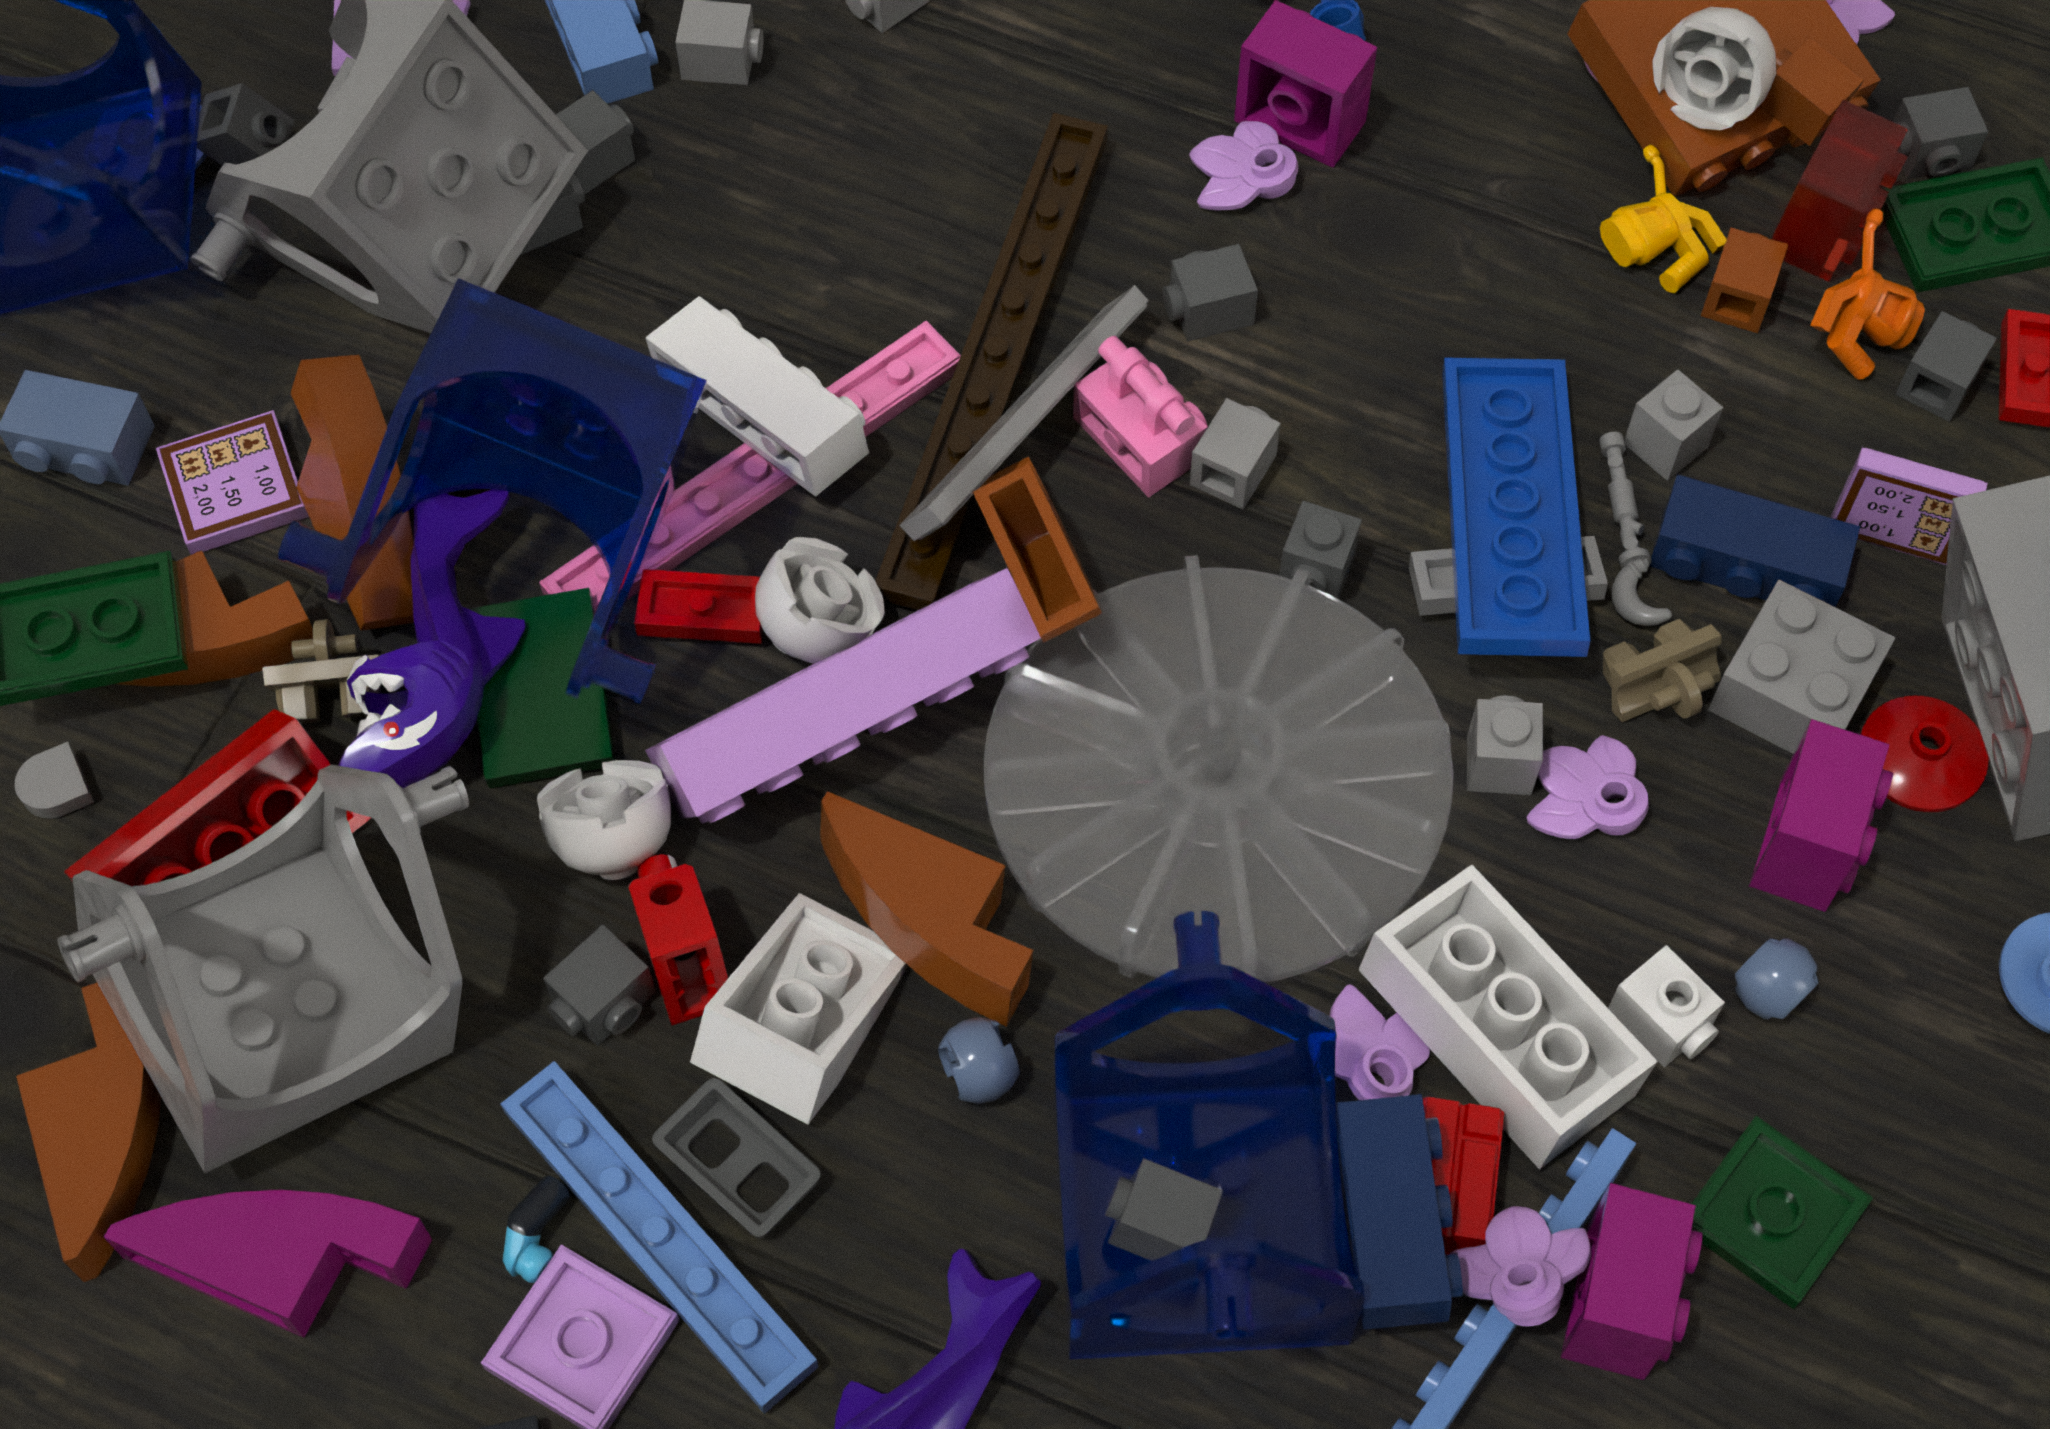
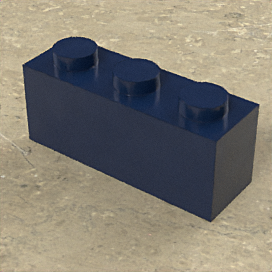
[1649,474,1861,607]
[1337,1094,1463,1330]

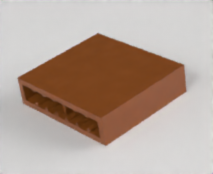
[1567,0,1881,197]

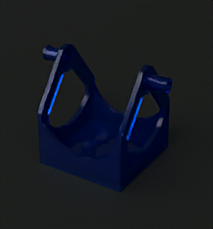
[0,0,202,314]
[278,278,707,704]
[1053,911,1365,1360]

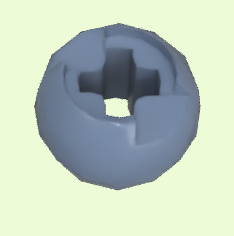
[1735,938,1818,1020]
[938,1017,1020,1104]

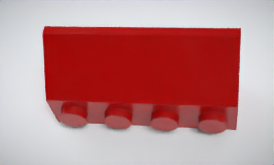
[64,709,371,887]

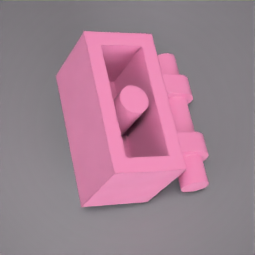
[1073,336,1208,498]

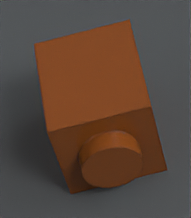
[1759,36,1864,146]
[1701,228,1788,334]

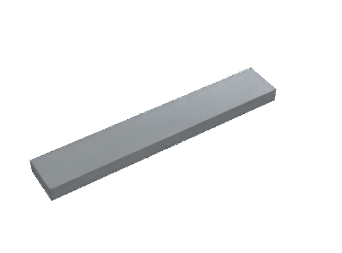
[899,285,1149,541]

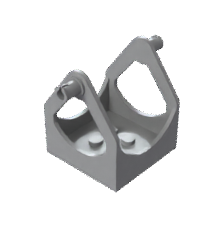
[190,0,588,343]
[1941,475,2050,842]
[57,765,469,1173]

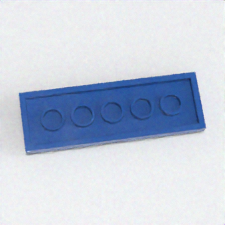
[1442,358,1590,657]

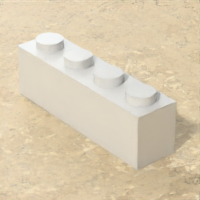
[645,296,869,497]

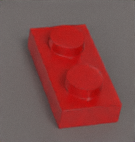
[1999,309,2050,427]
[634,569,763,644]

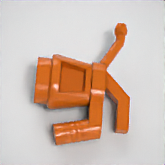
[1810,209,1925,380]

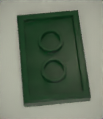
[1875,157,2050,293]
[0,551,188,706]
[469,588,615,788]

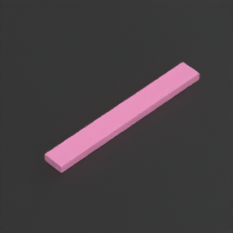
[539,320,961,621]

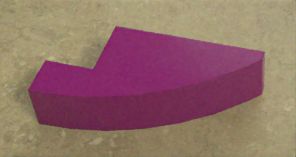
[104,1190,432,1338]

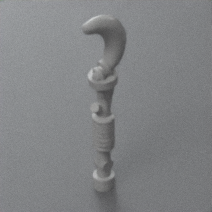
[1599,432,1672,626]

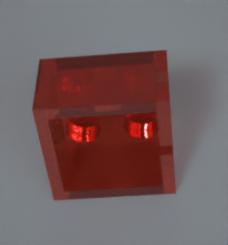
[1772,100,1908,282]

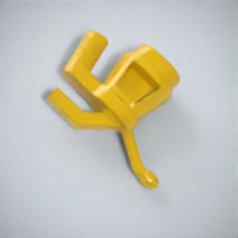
[1600,145,1726,293]

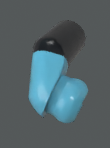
[502,1176,570,1283]

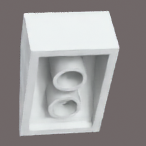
[690,893,908,1124]

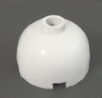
[1652,7,1776,130]
[755,537,885,663]
[537,760,671,880]

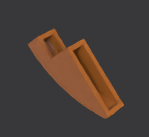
[290,355,414,631]
[973,456,1102,642]
[117,550,313,686]
[820,791,1034,1027]
[16,983,161,1282]

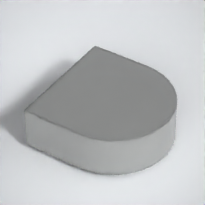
[15,741,94,818]

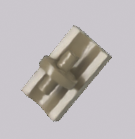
[1603,618,1722,722]
[263,619,382,725]

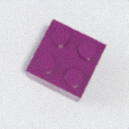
[1234,0,1377,168]
[1749,719,1893,912]
[1560,1183,1702,1380]

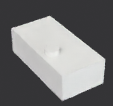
[1359,865,1658,1170]

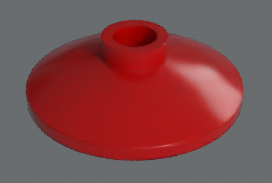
[1860,695,1989,812]

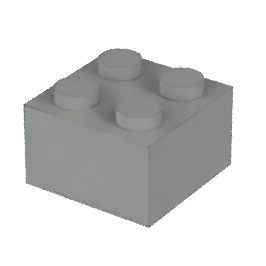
[1708,580,1896,754]

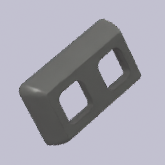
[652,1078,820,1238]

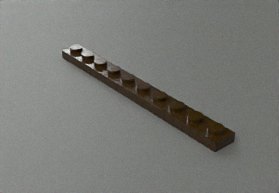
[875,113,1108,610]

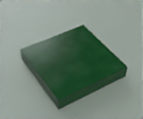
[1691,1116,1873,1310]

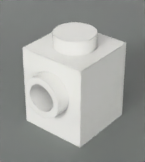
[1608,945,1725,1068]

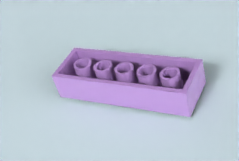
[645,568,1041,824]

